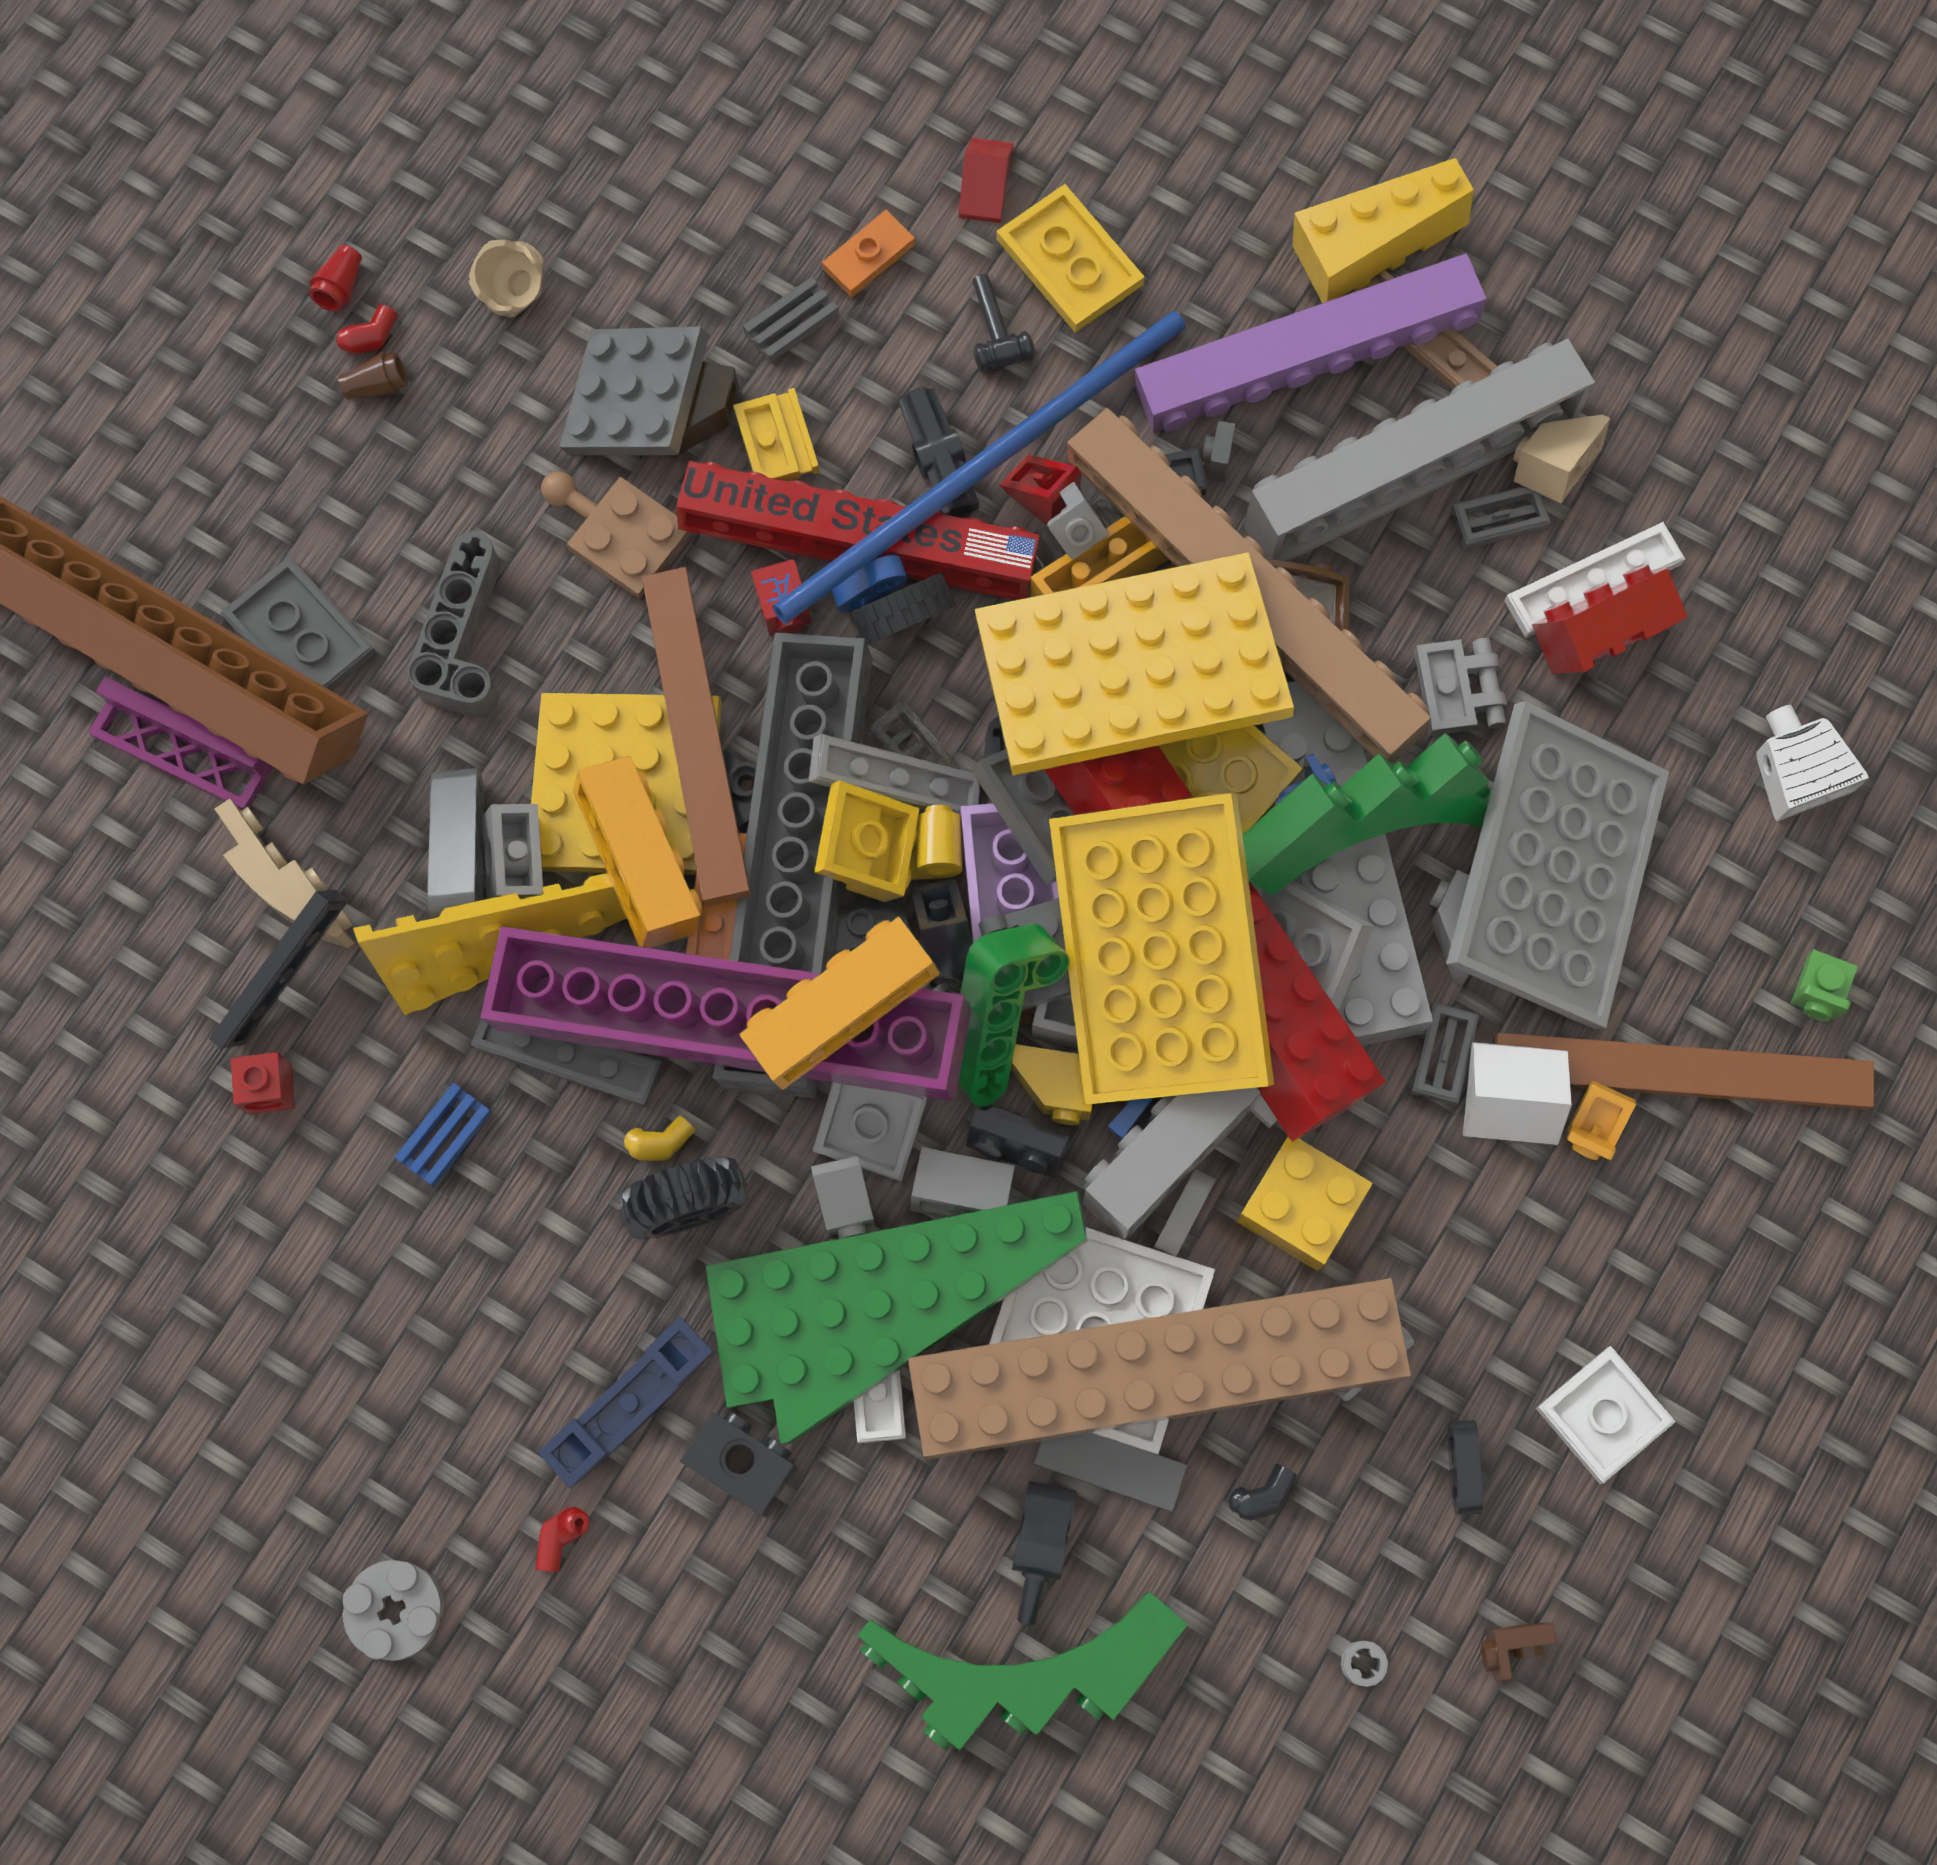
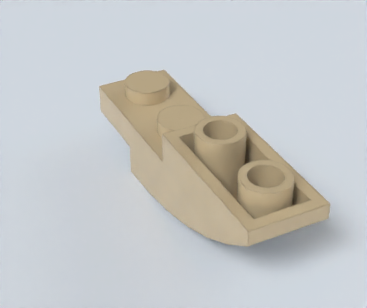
[215,799,355,948]

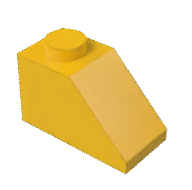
[1011,1044,1092,1125]

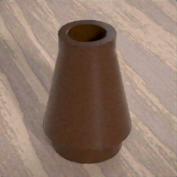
[338,351,408,400]

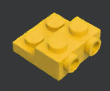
[814,780,919,902]

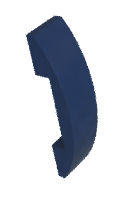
[537,1317,713,1488]

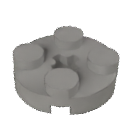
[343,1560,444,1661]

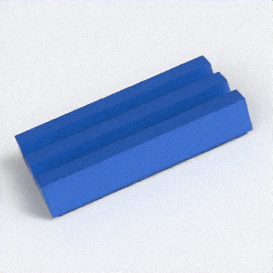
[395,1083,493,1187]

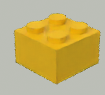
[1236,1137,1373,1272]

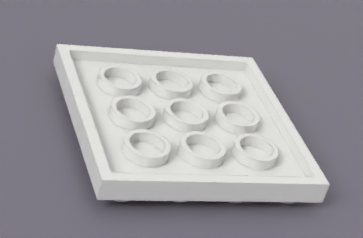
[989,1228,1215,1455]

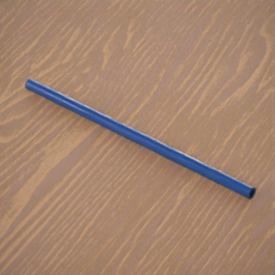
[772,311,1185,624]

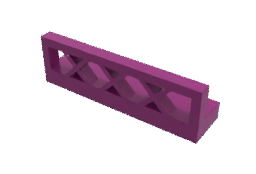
[88,676,273,810]

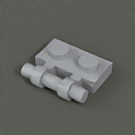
[1414,638,1508,736]

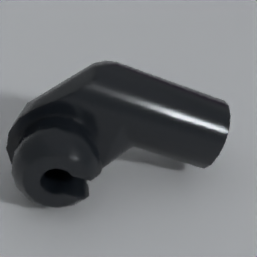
[1229,1464,1297,1521]

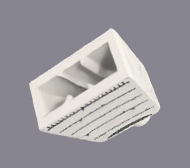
[1757,705,1869,822]

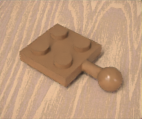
[541,471,692,600]

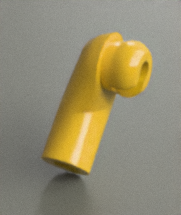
[624,1115,696,1161]

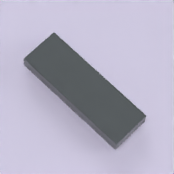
[1034,1432,1187,1513]

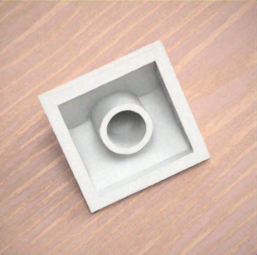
[1463,1042,1572,1145]

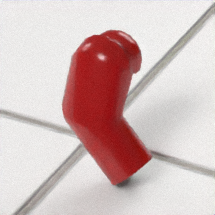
[336,305,398,354]

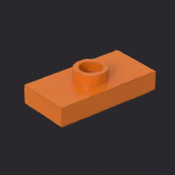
[822,210,915,298]

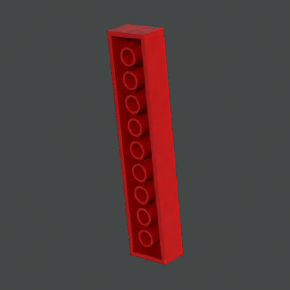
[1044,746,1386,1142]

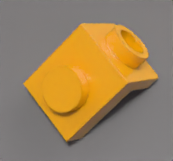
[1567,1080,1636,1160]

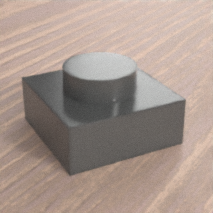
[1201,421,1236,482]

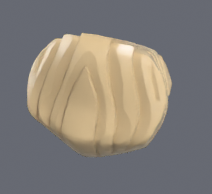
[469,240,544,318]

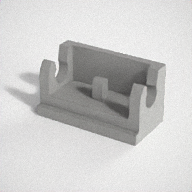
[910,1147,1015,1218]

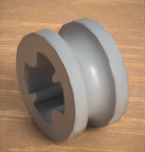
[1340,1641,1388,1687]

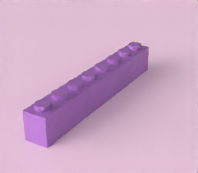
[1135,253,1487,433]

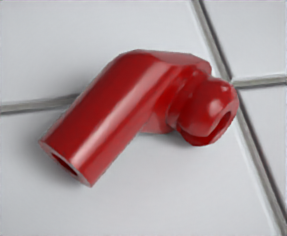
[535,1506,590,1572]

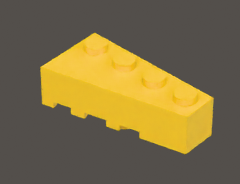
[1293,158,1474,304]

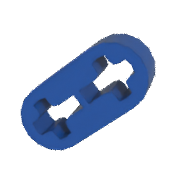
[832,555,908,613]

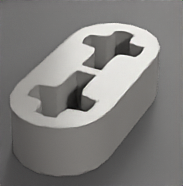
[1154,1168,1216,1257]

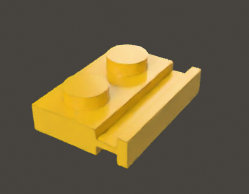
[733,388,820,482]

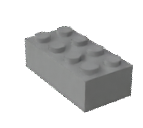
[1083,1088,1261,1240]

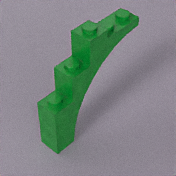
[1243,733,1492,896]
[857,1592,1188,1751]

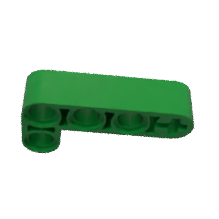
[958,924,1070,1107]

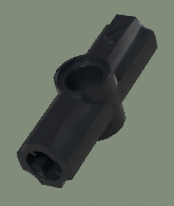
[899,387,979,519]

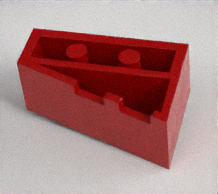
[1532,564,1688,674]

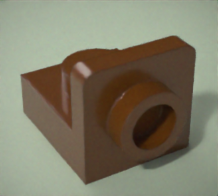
[1481,1622,1557,1682]

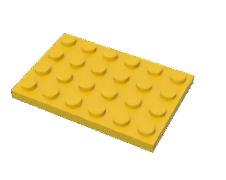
[975,552,1294,776]
[1049,793,1274,1104]

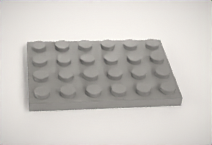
[1446,701,1669,1029]

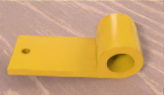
[844,805,963,884]

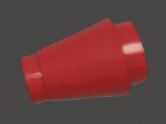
[309,245,362,312]

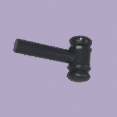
[972,274,1035,373]

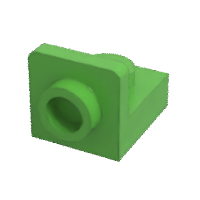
[1791,949,1858,1021]

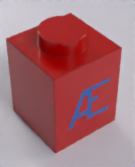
[751,559,812,636]

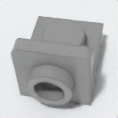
[1047,482,1109,559]

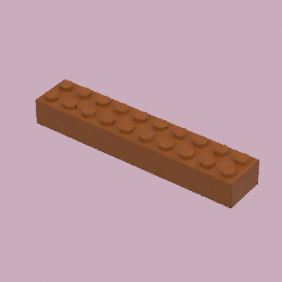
[0,497,369,784]

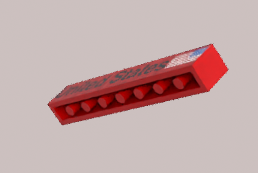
[676,461,1039,600]

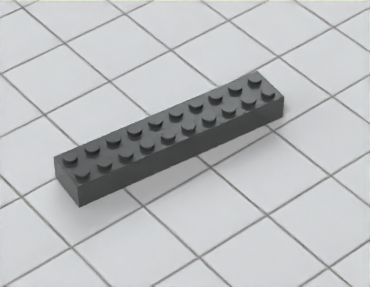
[713,633,873,1098]

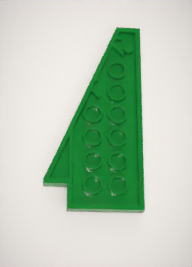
[706,1191,1088,1445]

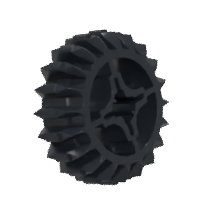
[618,1156,748,1240]

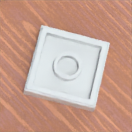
[1536,1346,1675,1484]

